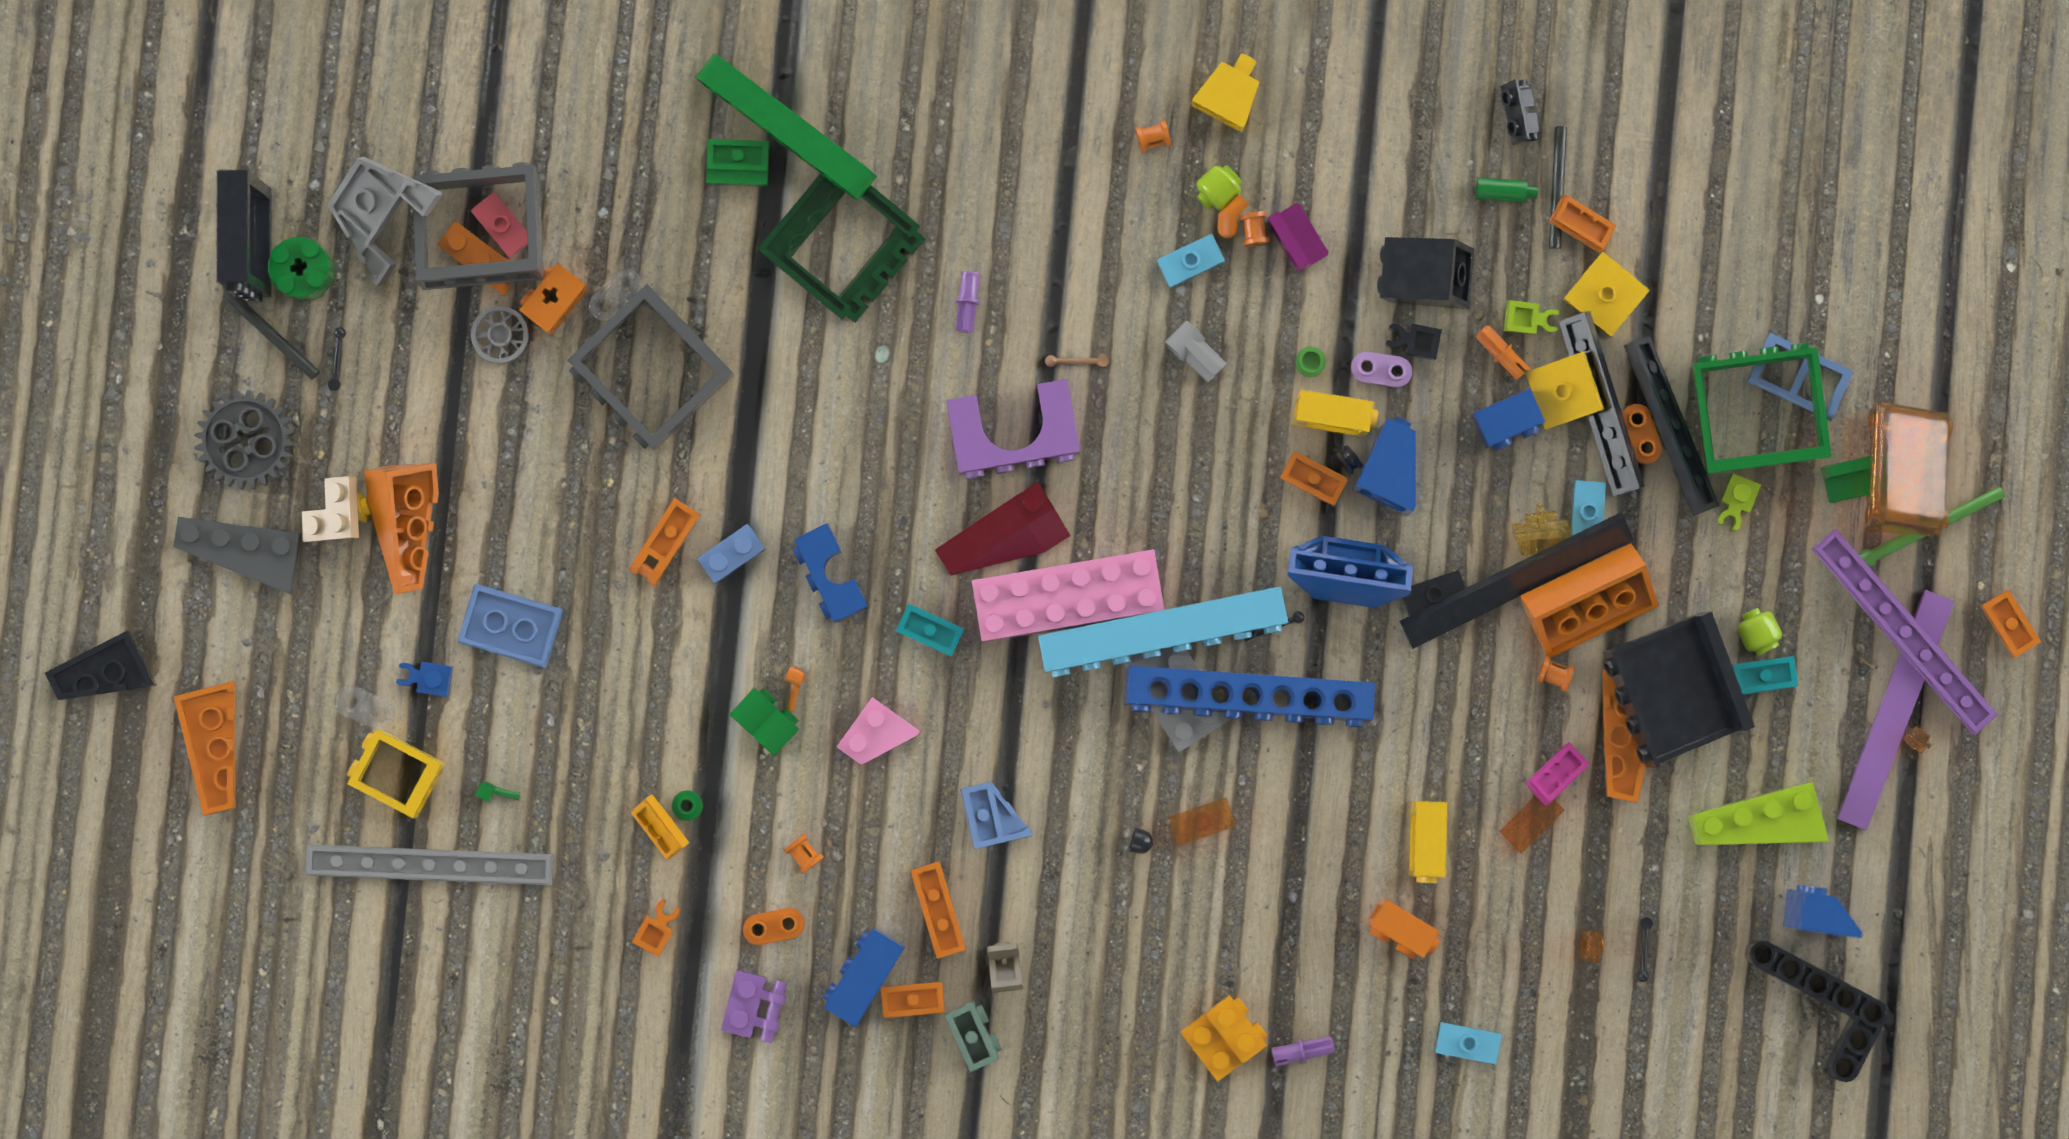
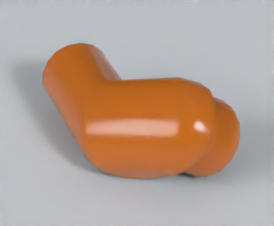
[1218,194,1249,239]

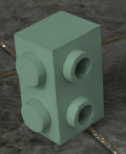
[945,1001,1002,1072]

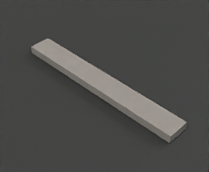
[305,844,554,885]

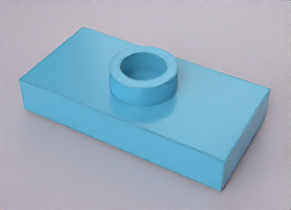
[1157,234,1225,288]
[1570,480,1606,537]
[1435,1022,1502,1065]

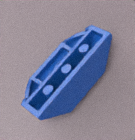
[1287,536,1413,608]

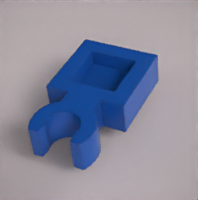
[396,661,453,697]

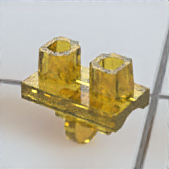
[1512,503,1572,555]

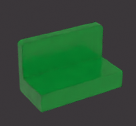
[1821,452,1889,503]

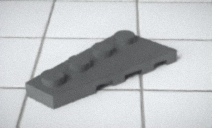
[173,517,301,595]

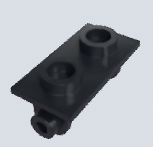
[1500,79,1541,145]

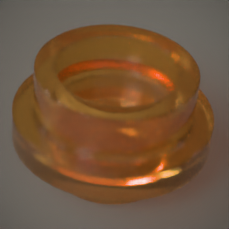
[1902,725,1932,753]

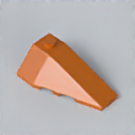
[364,463,439,594]

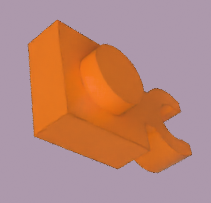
[632,899,681,957]

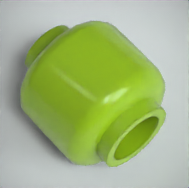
[1196,165,1242,210]
[1737,608,1782,655]

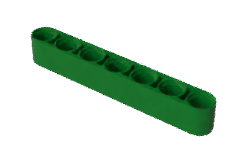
[695,53,877,201]

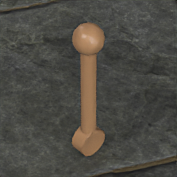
[1045,355,1109,368]

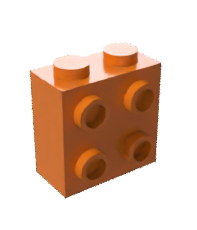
[1366,897,1440,960]

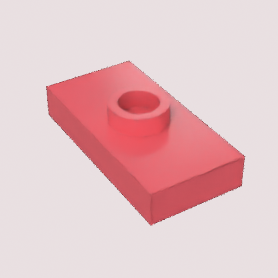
[470,192,528,259]

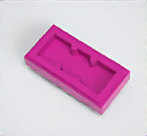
[1524,742,1590,806]

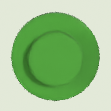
[1295,346,1326,377]

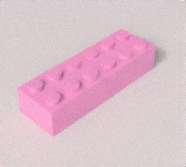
[971,549,1165,643]

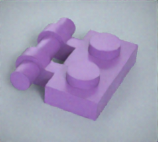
[721,970,787,1043]

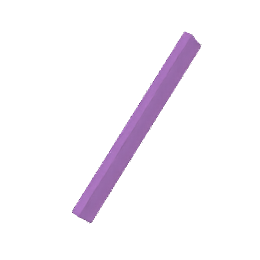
[1811,529,1998,735]
[1836,590,1955,830]

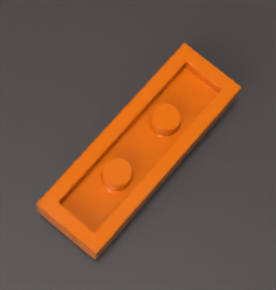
[910,861,967,959]

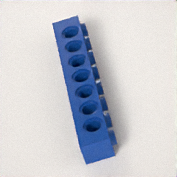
[1124,666,1375,727]

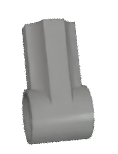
[1164,321,1226,383]

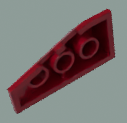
[935,482,1071,576]

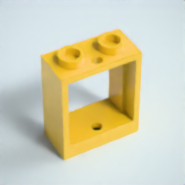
[1292,390,1378,437]
[347,729,446,818]
[1409,801,1448,883]

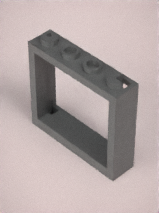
[413,162,544,290]
[567,284,734,451]

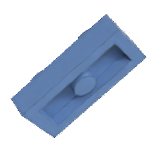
[697,524,766,584]

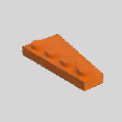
[1602,669,1646,803]

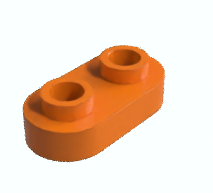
[1622,404,1662,464]
[743,908,805,945]

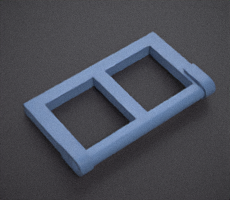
[1747,333,1854,421]

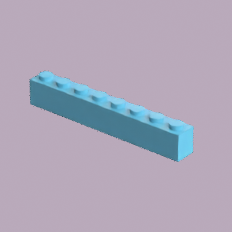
[1038,586,1288,677]

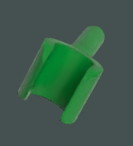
[475,782,520,802]

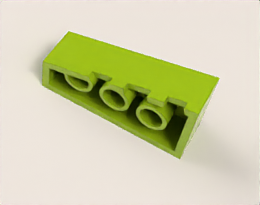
[1688,782,1830,845]

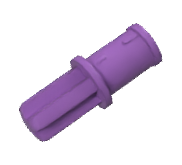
[955,271,981,333]
[1272,1036,1335,1067]

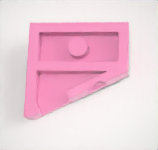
[837,697,921,765]

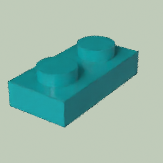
[896,603,964,657]
[1732,656,1799,694]

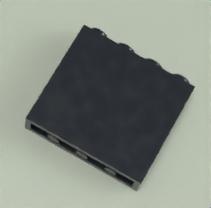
[1603,612,1755,768]

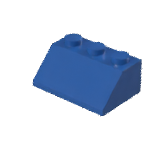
[1782,885,1863,938]

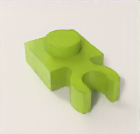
[1504,300,1559,335]
[1717,473,1761,531]

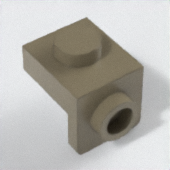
[987,942,1023,993]

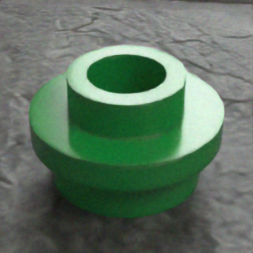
[672,790,703,821]

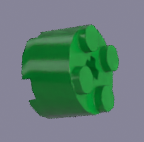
[268,237,335,302]

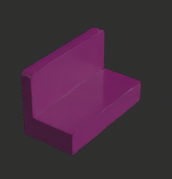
[1266,203,1329,273]

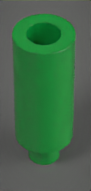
[1476,177,1538,203]

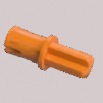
[1476,325,1530,381]

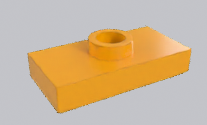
[631,794,689,861]

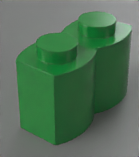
[729,687,800,756]

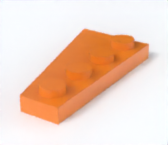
[173,681,236,816]

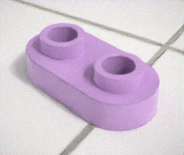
[1350,352,1412,388]

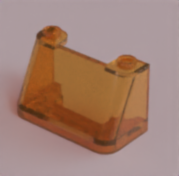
[1864,402,1953,536]

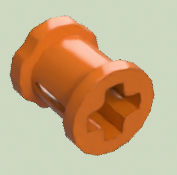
[1135,120,1171,154]
[1239,211,1270,247]
[1537,656,1575,692]
[783,833,824,874]

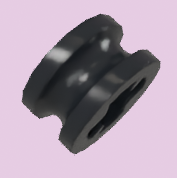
[1334,445,1363,476]

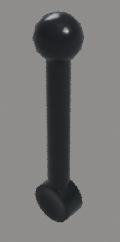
[328,327,346,391]
[1245,611,1305,641]
[1637,917,1653,982]

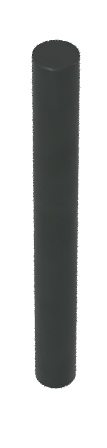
[1549,126,1567,249]
[223,291,320,380]

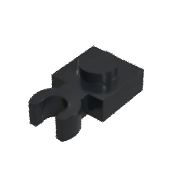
[1385,324,1442,361]

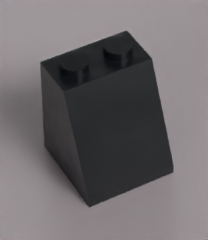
[1377,237,1475,309]

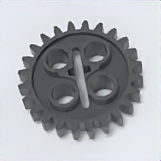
[194,390,296,490]

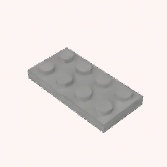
[1123,647,1231,753]

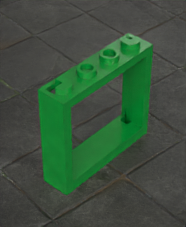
[1692,342,1832,474]

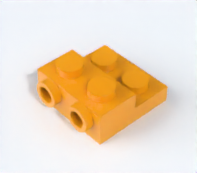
[1180,995,1268,1082]

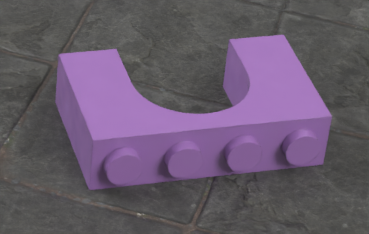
[946,379,1080,479]

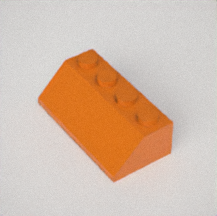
[1520,543,1659,658]

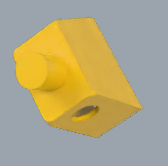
[1191,54,1260,133]

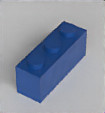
[823,928,905,1027]

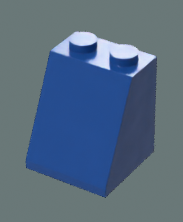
[1352,416,1416,515]

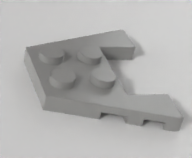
[327,157,443,286]

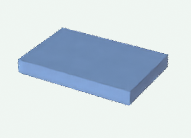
[457,584,564,668]

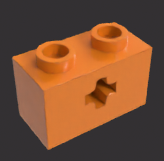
[519,262,589,336]

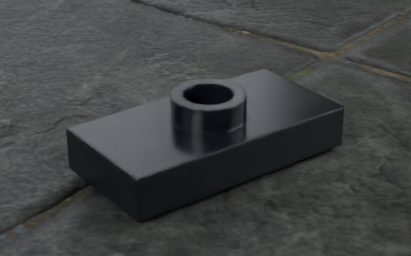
[1402,570,1465,616]

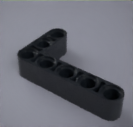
[1745,940,1888,1082]

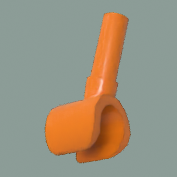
[784,666,805,711]

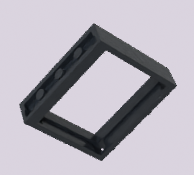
[217,170,272,303]

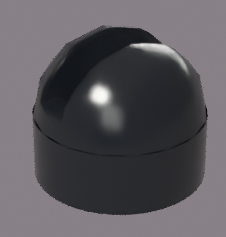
[1129,828,1153,854]

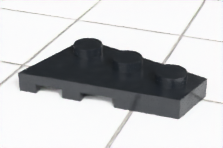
[45,631,157,701]

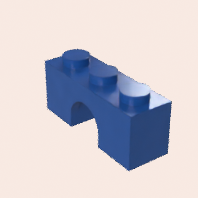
[792,523,869,623]

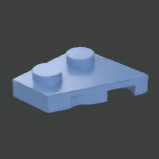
[960,782,1033,849]

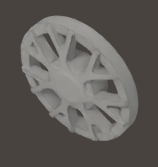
[471,306,529,364]

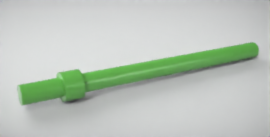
[1858,487,2005,567]

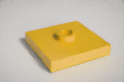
[1563,252,1650,338]
[1525,352,1604,430]

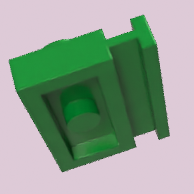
[706,139,770,187]

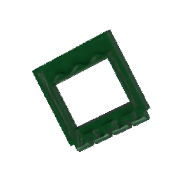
[757,174,925,323]

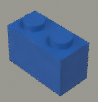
[1471,388,1545,451]

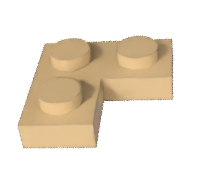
[302,476,359,543]

